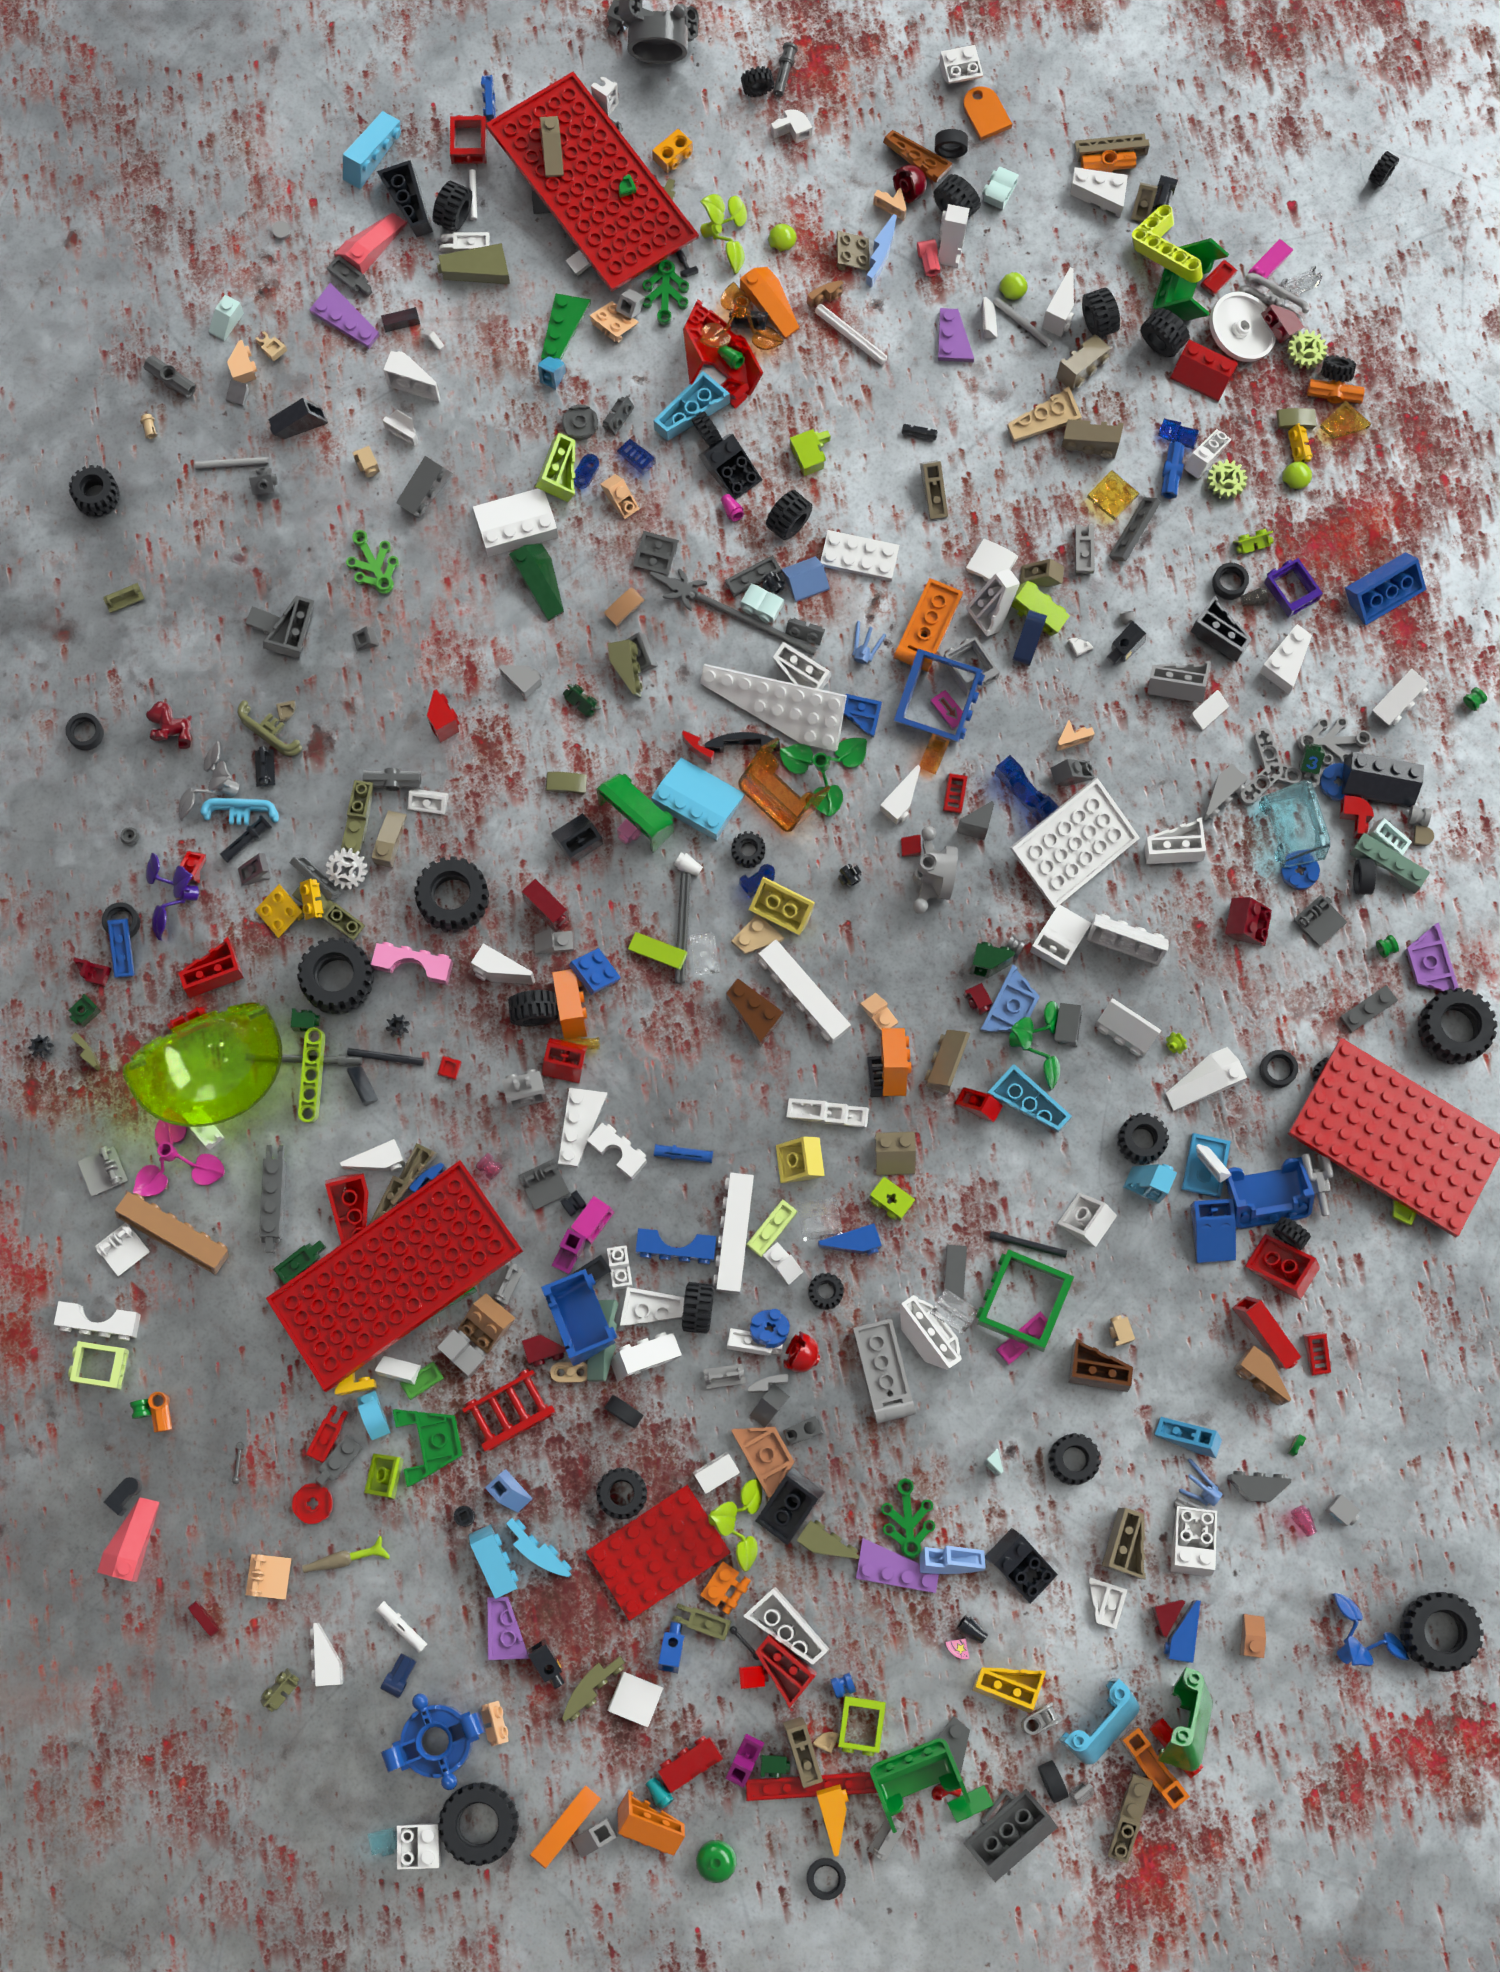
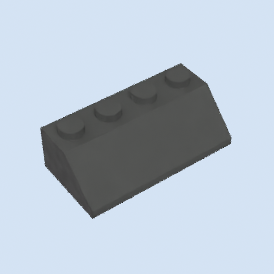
[964,1789,1058,1882]

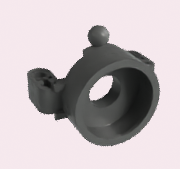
[619,0,699,64]

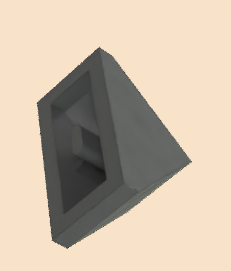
[749,1384,790,1428]

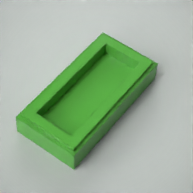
[400,1361,444,1400]

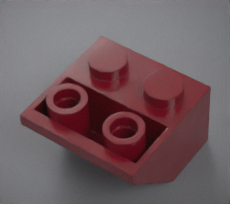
[1225,897,1272,946]

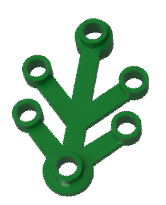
[642,260,689,325]
[881,1479,935,1559]

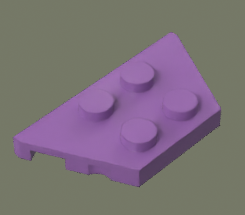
[1405,923,1459,992]

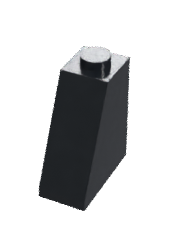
[268,398,328,439]

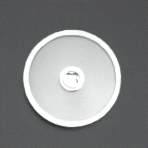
[1209,292,1276,362]

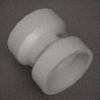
[1408,805,1432,827]

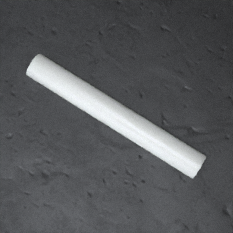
[469,169,477,221]

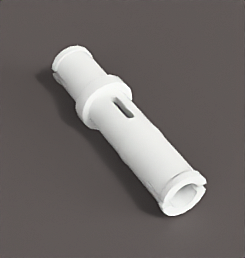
[375,1601,428,1654]

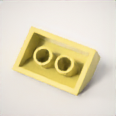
[749,877,815,935]

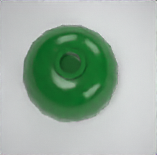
[696,1840,737,1883]

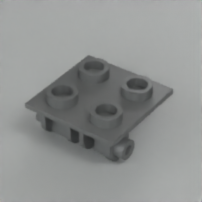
[1294,895,1347,946]
[518,1159,570,1210]

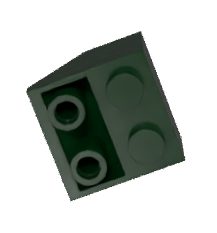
[969,942,1015,978]

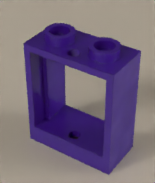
[1264,558,1323,618]

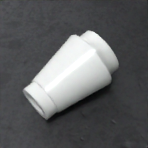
[674,852,703,877]

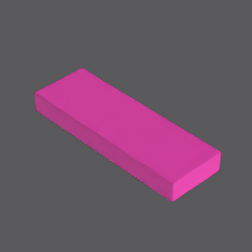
[996,1311,1048,1365]

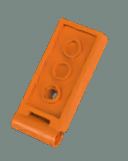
[893,578,963,672]

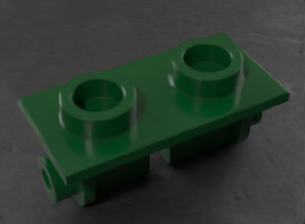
[563,684,601,718]

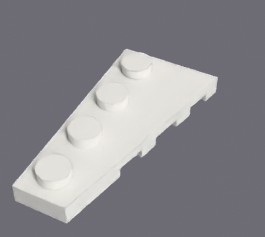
[558,1088,608,1167]

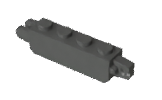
[259,1145,287,1253]

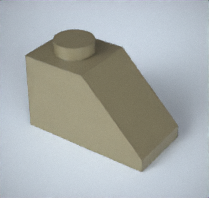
[1020,559,1064,587]

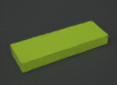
[628,932,688,970]

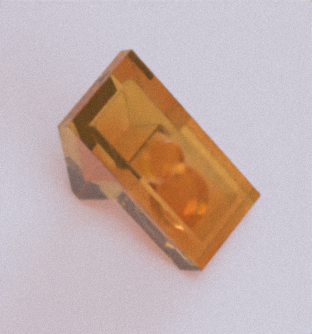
[919,733,950,775]

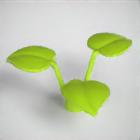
[700,194,747,274]
[709,1478,762,1572]

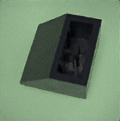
[551,813,603,864]

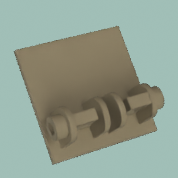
[836,230,870,271]

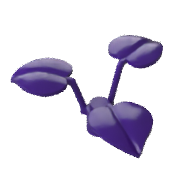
[146,853,199,941]

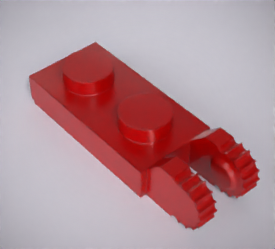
[306,1405,348,1463]

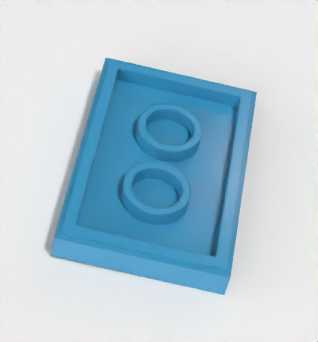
[1181,1133,1231,1199]

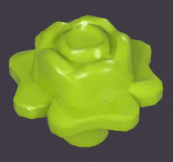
[1166,1032,1187,1054]

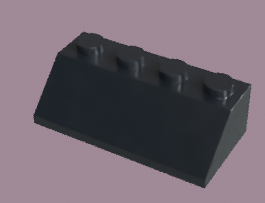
[1342,751,1424,807]

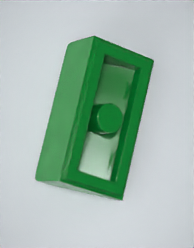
[947,1785,994,1823]

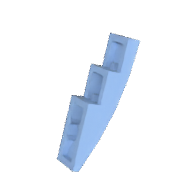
[866,214,897,287]

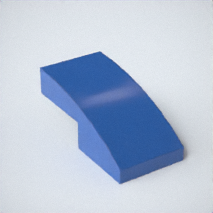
[409,1163,446,1193]

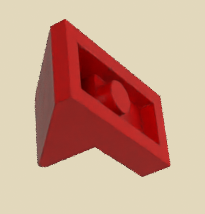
[721,378,749,408]
[179,851,206,883]

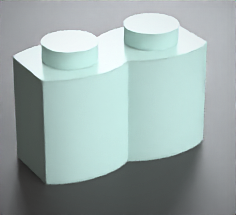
[982,167,1019,210]
[741,584,784,623]

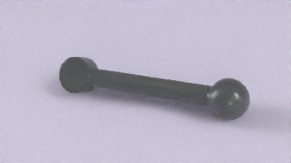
[232,1442,245,1484]

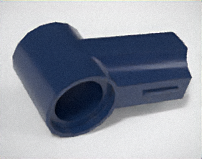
[380,1653,417,1698]

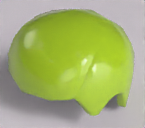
[768,224,797,252]
[999,272,1028,300]
[1282,462,1312,490]

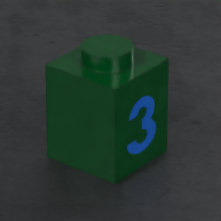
[1299,743,1325,775]

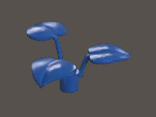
[1332,1593,1410,1666]

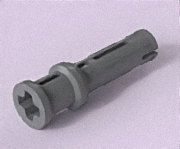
[773,42,798,97]

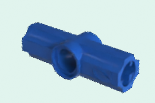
[1161,442,1185,499]

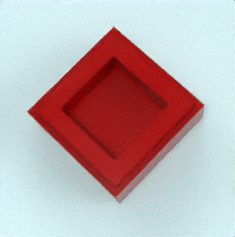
[437,1056,462,1080]

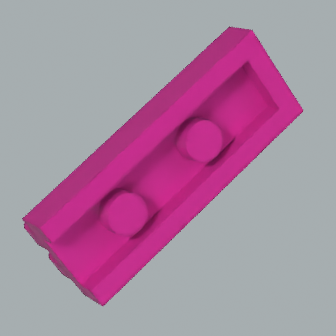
[1248,239,1293,285]

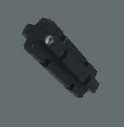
[902,424,938,440]

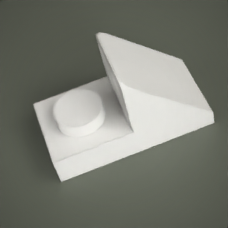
[763,1242,803,1285]

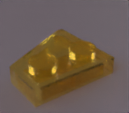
[1320,401,1371,439]

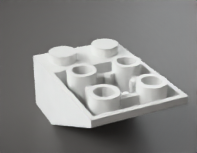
[1030,905,1092,971]
[1171,1506,1217,1577]

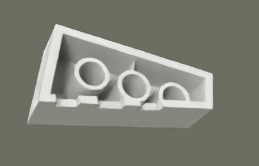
[744,1587,829,1665]

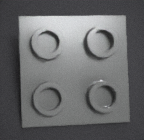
[77,1146,128,1197]

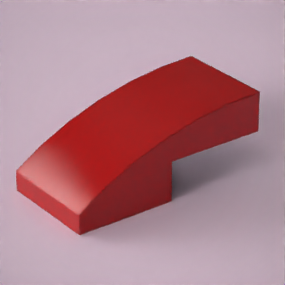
[682,730,714,764]

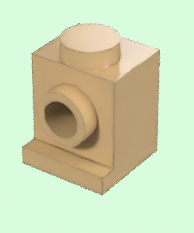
[352,446,380,478]
[1109,1315,1135,1348]

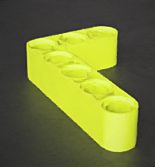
[1132,205,1203,283]

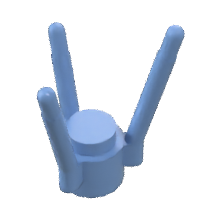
[852,621,886,664]
[1179,1458,1223,1506]

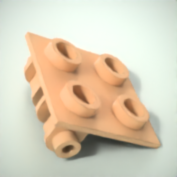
[589,301,639,343]
[245,1554,292,1600]

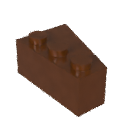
[726,978,784,1047]

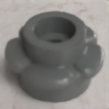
[120,827,139,846]

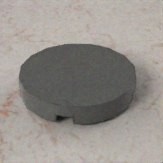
[562,404,598,440]

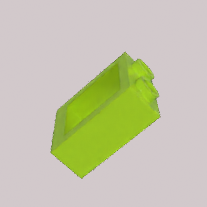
[838,1696,886,1756]

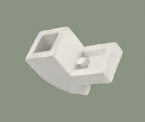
[771,110,812,143]

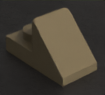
[1131,182,1158,222]

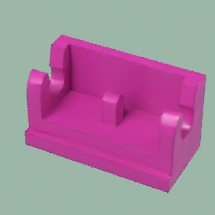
[571,1196,615,1244]

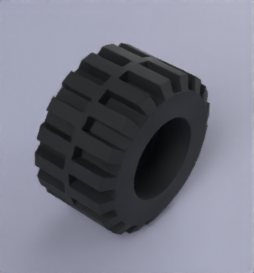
[933,174,981,220]
[432,180,472,232]
[1082,287,1120,338]
[1140,308,1190,357]
[69,465,120,517]
[766,490,813,541]
[508,990,559,1027]
[1117,1113,1169,1165]
[682,1282,714,1334]
[1048,1433,1101,1485]
[596,1467,647,1520]

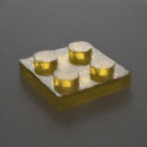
[1087,470,1139,520]

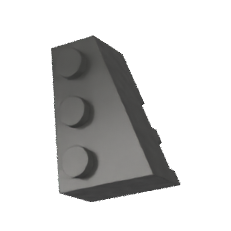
[263,595,314,659]

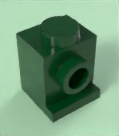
[68,994,101,1027]
[291,1008,321,1032]
[760,1754,790,1778]

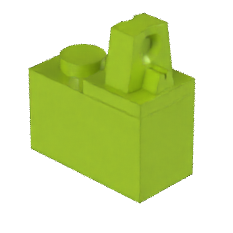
[789,429,831,476]

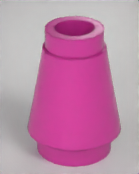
[721,494,744,522]

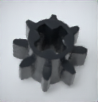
[763,571,786,594]
[838,864,862,887]
[386,1014,410,1038]
[28,1034,54,1059]

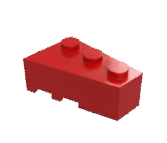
[755,1634,817,1708]

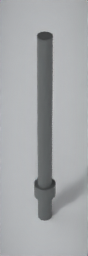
[246,1053,363,1066]

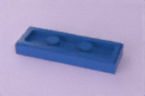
[107,918,135,978]

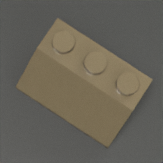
[924,1030,970,1094]

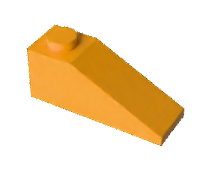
[816,1784,849,1857]

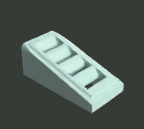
[1368,818,1412,855]

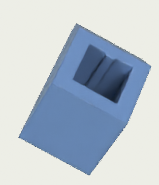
[485,1469,532,1513]

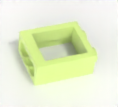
[68,1341,129,1390]

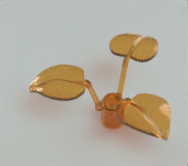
[699,282,784,350]

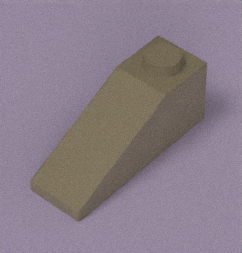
[539,116,564,177]
[920,460,948,519]
[372,810,407,868]
[783,1716,823,1788]

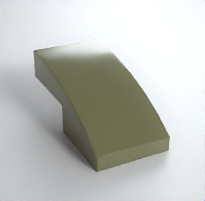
[1276,408,1317,429]
[545,772,587,795]
[70,1032,101,1071]

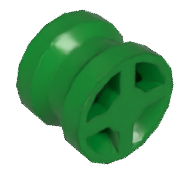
[1463,687,1487,711]
[1376,935,1399,958]
[130,1399,152,1419]

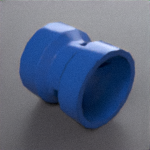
[830,1672,856,1699]

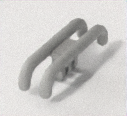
[1239,273,1310,323]

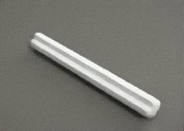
[815,304,887,365]

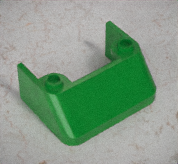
[1153,238,1229,321]
[596,773,674,853]
[870,1738,970,1833]

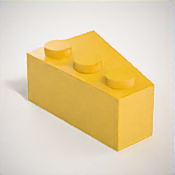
[972,1667,1046,1713]

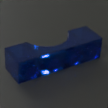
[994,755,1059,823]

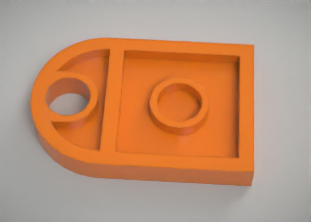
[963,86,1013,141]

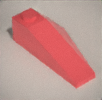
[334,213,407,274]
[97,1497,160,1582]

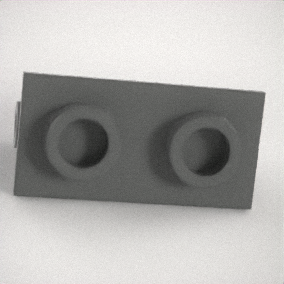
[602,396,634,435]
[785,618,825,645]

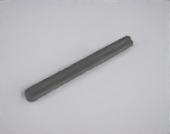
[675,873,691,984]

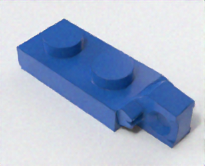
[481,75,496,122]

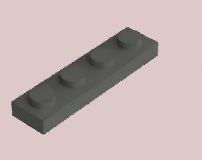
[1109,497,1161,561]

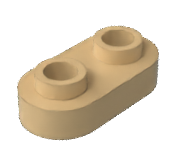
[550,1362,588,1383]

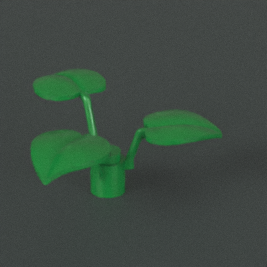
[780,738,867,817]
[1009,1001,1060,1090]

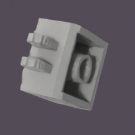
[502,1069,548,1110]

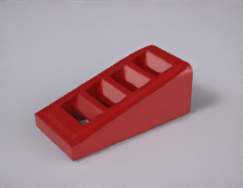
[943,773,968,813]
[1304,1332,1331,1376]

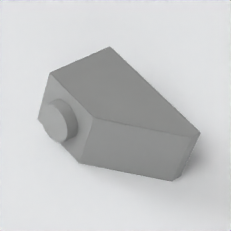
[499,665,542,699]

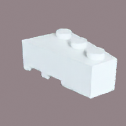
[938,204,970,268]
[1259,624,1312,694]
[773,642,831,690]

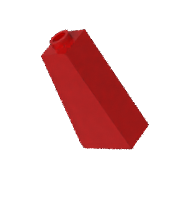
[1232,1296,1301,1369]

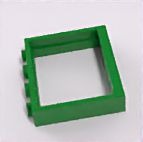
[976,1249,1074,1352]

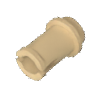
[140,414,157,439]

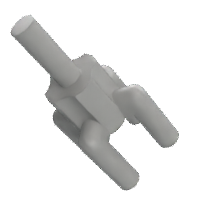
[1302,1154,1333,1217]

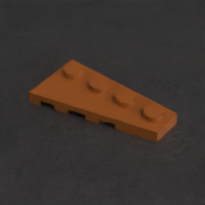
[883,130,953,183]

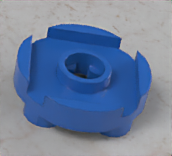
[1319,763,1349,801]
[1280,852,1320,890]
[750,1309,790,1348]

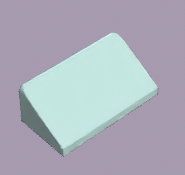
[984,1449,1003,1476]

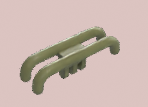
[237,700,303,756]

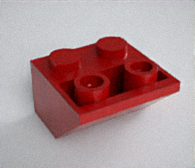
[427,689,460,743]
[542,1038,587,1083]

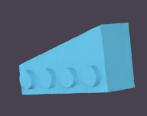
[343,111,401,189]
[654,371,730,441]

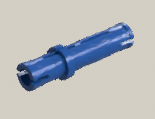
[654,1144,713,1163]

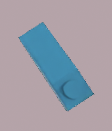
[1155,1417,1222,1458]

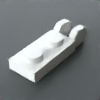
[439,232,490,253]

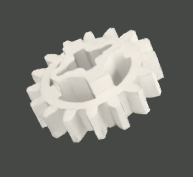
[326,848,368,889]

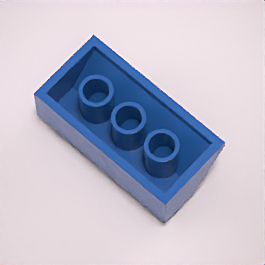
[1345,552,1427,625]

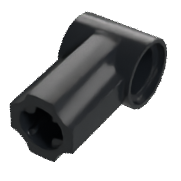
[1152,175,1178,210]

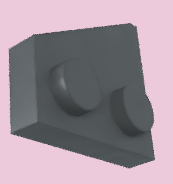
[936,1716,970,1774]

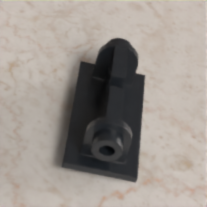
[729,309,768,330]
[255,746,275,787]

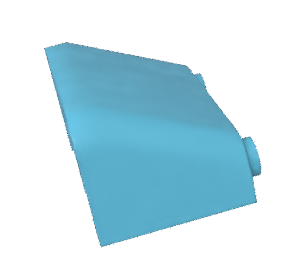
[1059,1678,1140,1765]

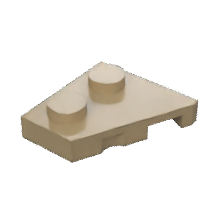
[731,914,784,955]

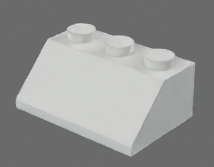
[1095,998,1161,1057]

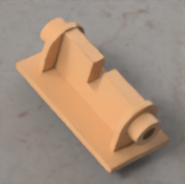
[480,1701,509,1746]

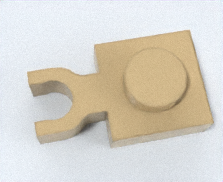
[255,331,287,361]

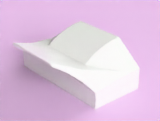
[382,410,419,446]

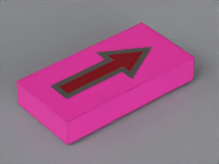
[930,690,963,730]

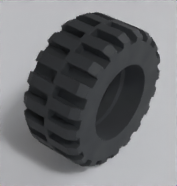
[414,856,489,933]
[297,937,374,1014]
[1418,988,1498,1065]
[1400,1592,1484,1672]
[438,1782,519,1866]

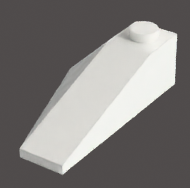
[1165,1047,1247,1111]

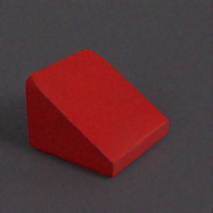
[901,835,922,857]

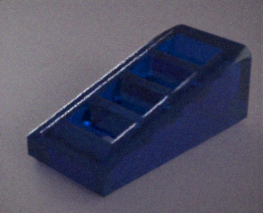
[617,439,656,475]

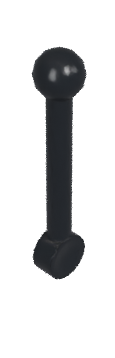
[729,1626,759,1660]

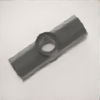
[143,355,197,398]
[363,768,422,791]

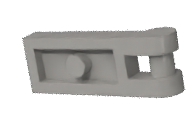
[1074,524,1095,574]

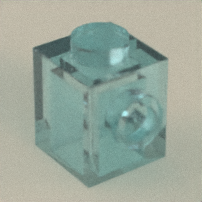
[367,1827,397,1857]

